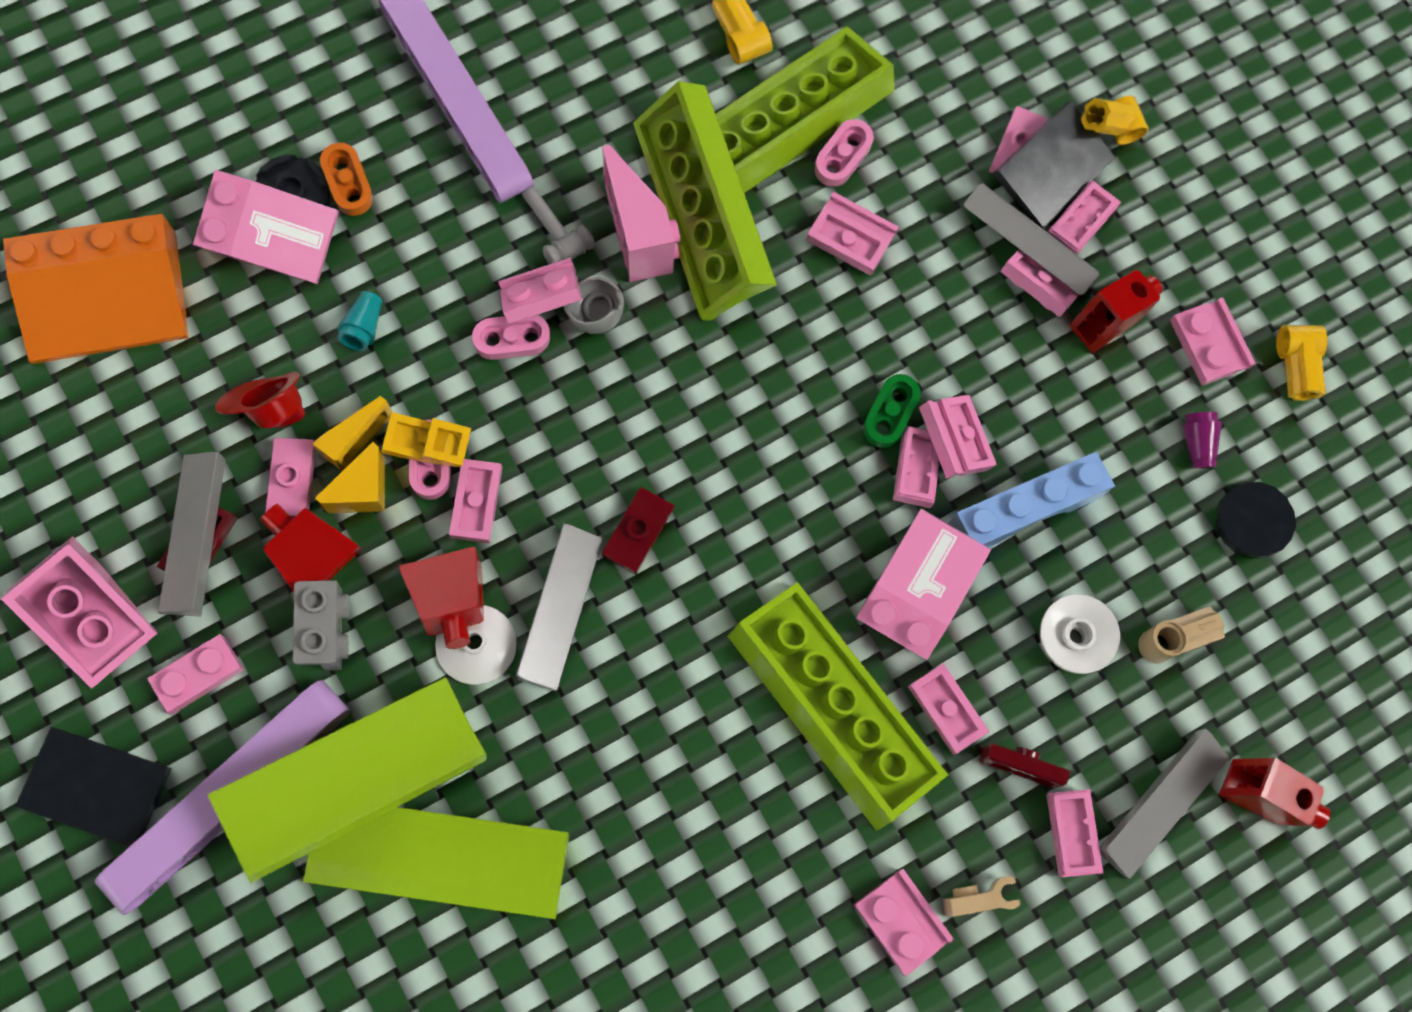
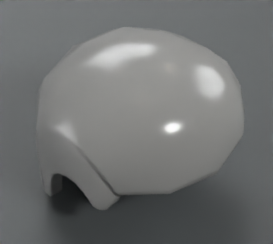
[564,277,624,334]

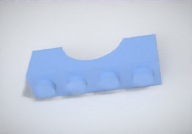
[948,451,1115,548]

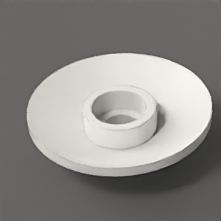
[1040,594,1120,674]
[435,605,517,685]

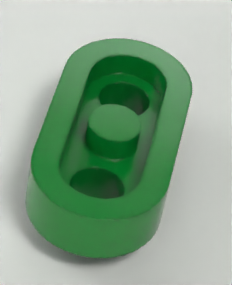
[863,374,920,448]

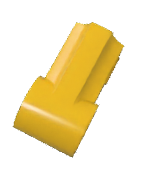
[712,0,773,65]
[1081,95,1148,145]
[1276,325,1328,401]

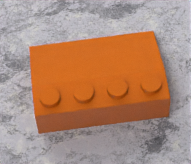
[3,214,189,364]

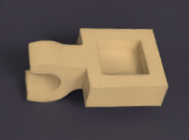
[942,876,1021,916]

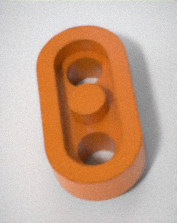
[320,143,373,216]

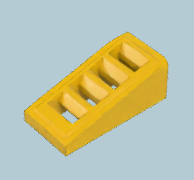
[312,396,392,471]

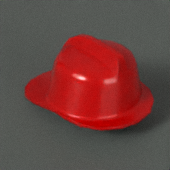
[215,372,305,429]

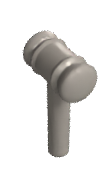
[522,187,595,265]

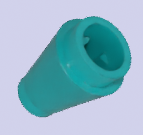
[337,291,382,351]

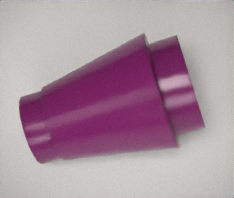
[1182,412,1222,469]

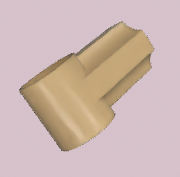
[1138,606,1225,664]

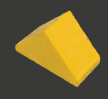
[315,442,385,513]

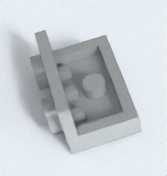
[293,581,350,671]

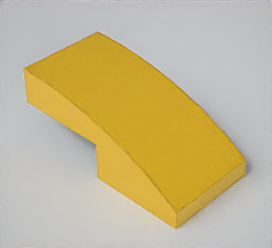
[381,412,471,467]

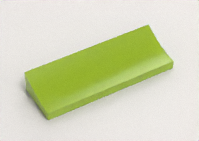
[716,26,895,193]
[633,81,777,320]
[727,582,948,831]
[207,677,486,884]
[303,807,570,919]

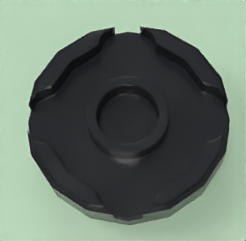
[255,155,330,206]
[1215,482,1296,559]

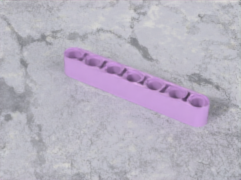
[378,0,534,203]
[94,680,350,915]

